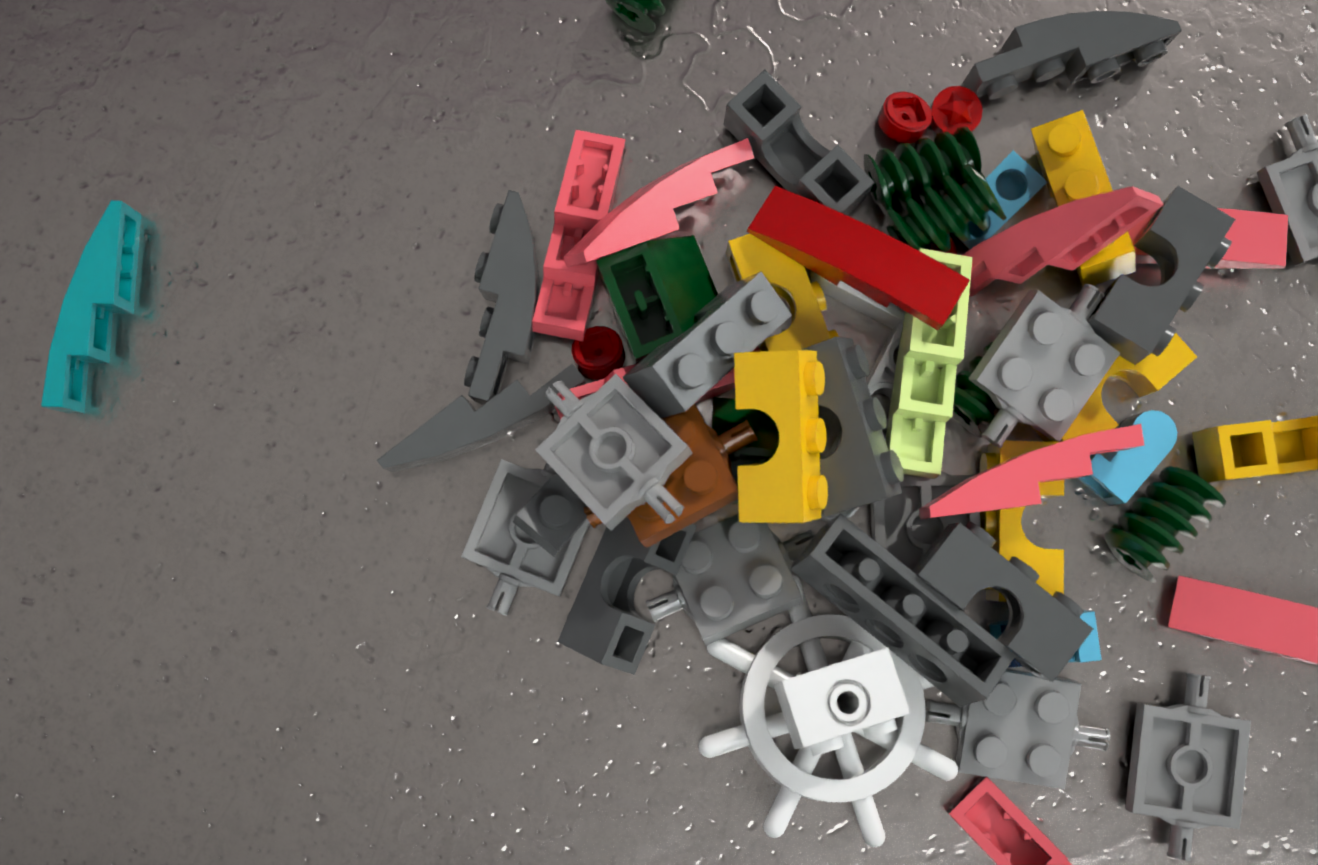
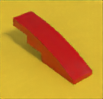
[747,186,970,331]

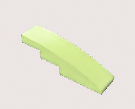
[886,248,973,479]

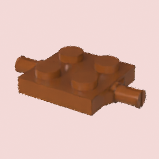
[583,403,758,548]

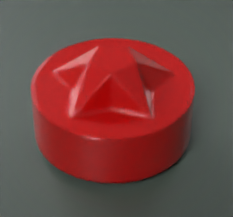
[930,86,983,135]
[878,92,932,143]
[571,326,625,380]

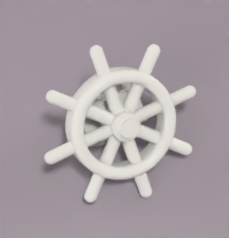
[698,575,958,847]

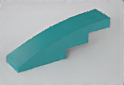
[41,200,141,413]

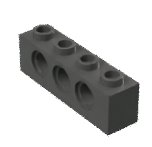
[791,514,1016,706]

